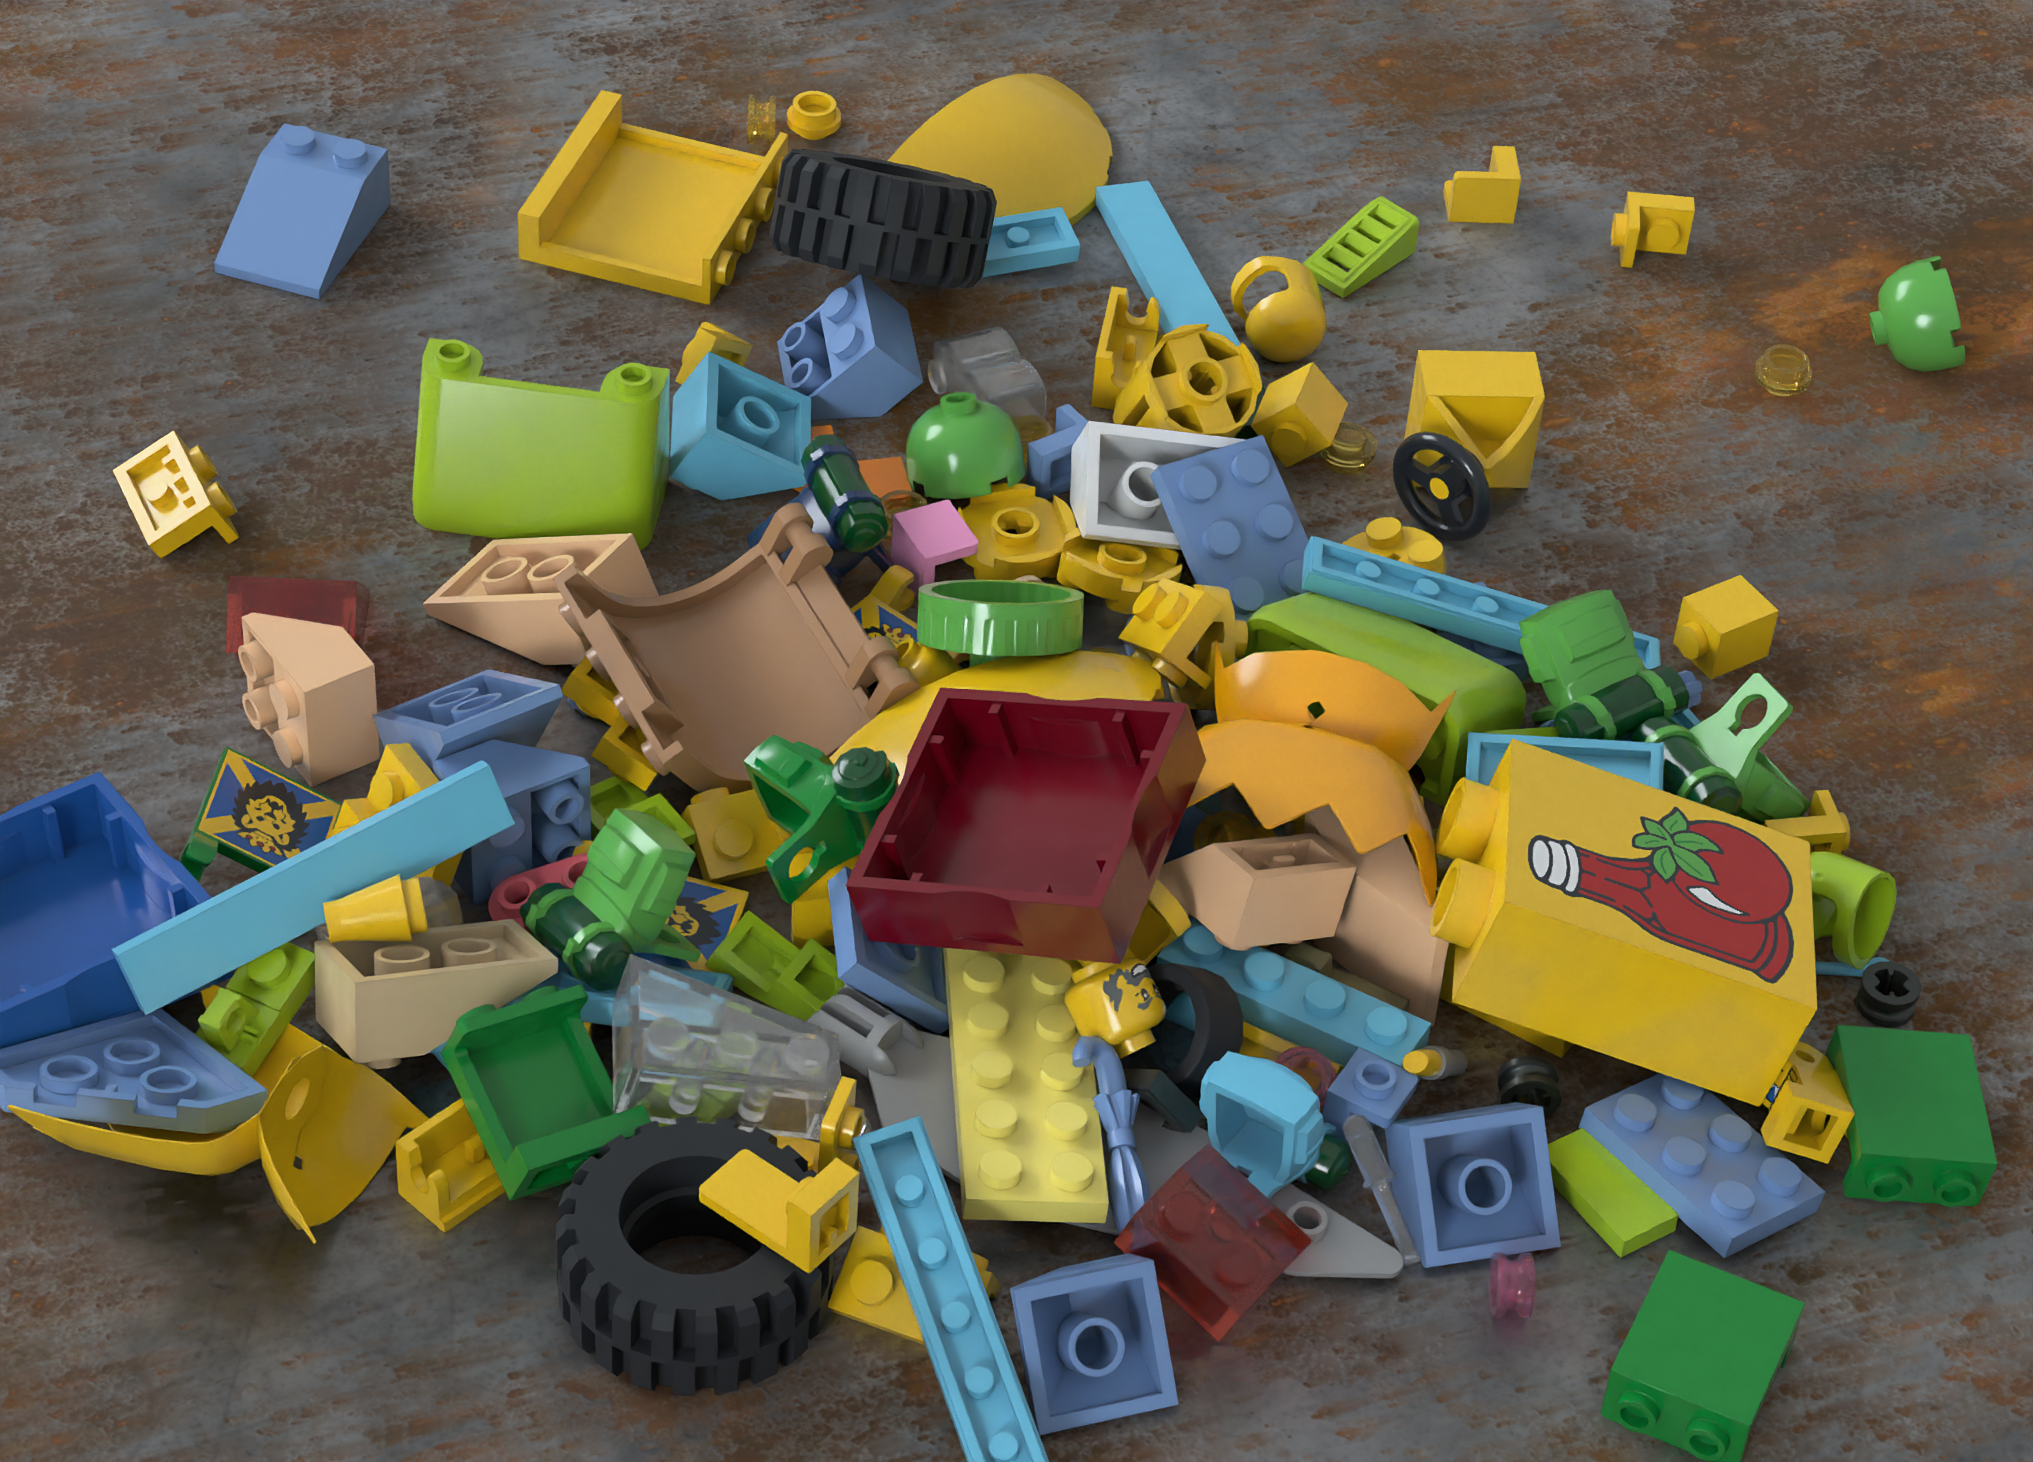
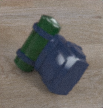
[747,434,894,586]

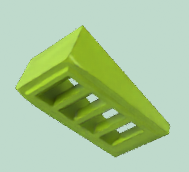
[1302,196,1419,298]

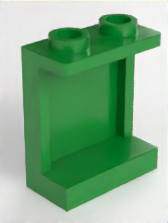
[441,984,652,1201]
[1824,1025,1998,1207]
[1600,1250,1805,1462]

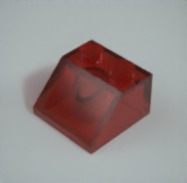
[225,576,370,655]
[1114,1143,1313,1342]

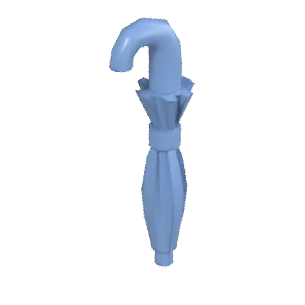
[1072,1036,1151,1258]

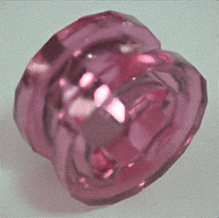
[1275,1046,1337,1109]
[1489,1252,1535,1318]

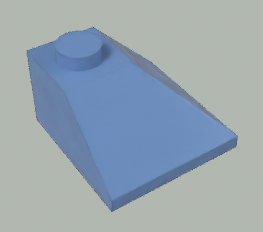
[1010,1253,1179,1435]

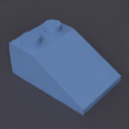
[214,123,391,299]
[373,669,563,772]

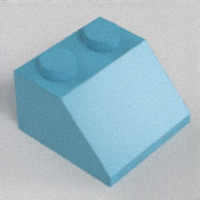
[669,351,811,501]

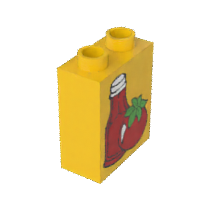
[1429,738,1817,1107]

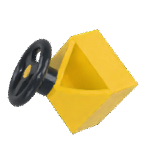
[1393,350,1545,541]

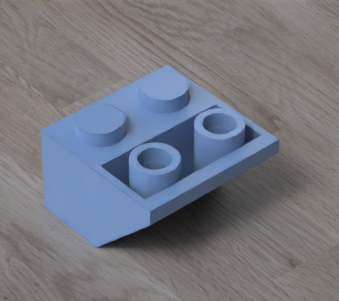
[777,274,923,420]
[433,739,591,905]

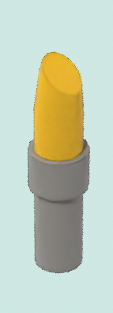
[1402,1046,1468,1080]

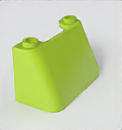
[412,338,670,551]
[1237,591,1526,807]

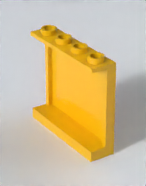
[518,90,788,305]

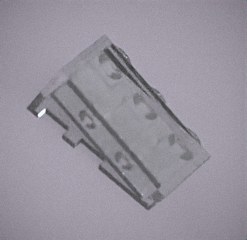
[612,954,841,1140]

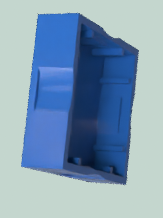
[0,772,235,1049]

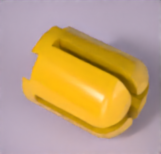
[1113,324,1262,438]

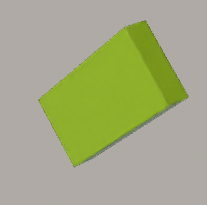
[1548,1128,1679,1258]

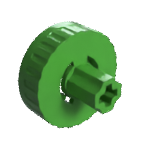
[917,580,1084,667]

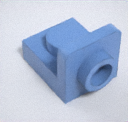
[1026,404,1089,500]
[1322,1047,1418,1143]

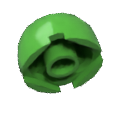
[1868,255,1965,372]
[906,392,1026,499]

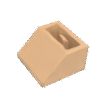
[238,612,380,787]
[1157,833,1357,951]

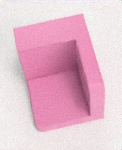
[891,499,978,599]

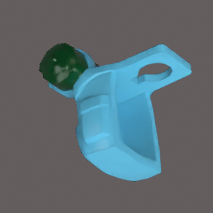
[1183,1051,1354,1235]

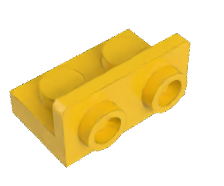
[113,430,239,559]

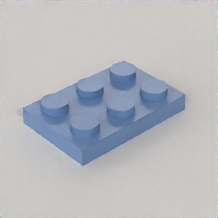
[1150,435,1309,622]
[1578,1073,1825,1258]

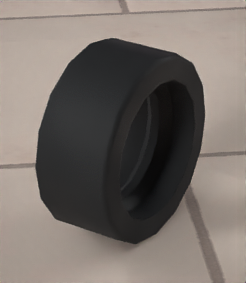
[1120,963,1244,1097]

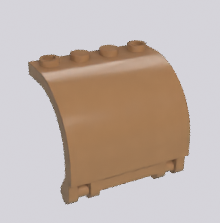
[552,503,920,795]

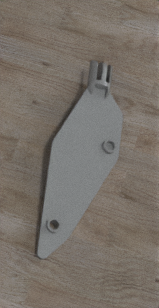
[802,984,1404,1278]

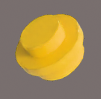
[787,91,841,140]

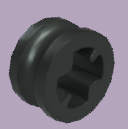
[1855,961,1922,1027]
[1496,1055,1562,1119]

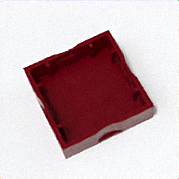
[845,687,1206,964]

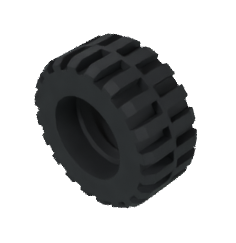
[768,149,997,288]
[556,1116,835,1396]

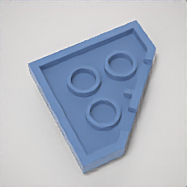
[0,1008,268,1134]

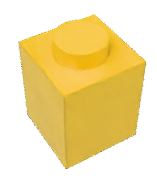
[1251,362,1348,468]
[1673,575,1779,680]

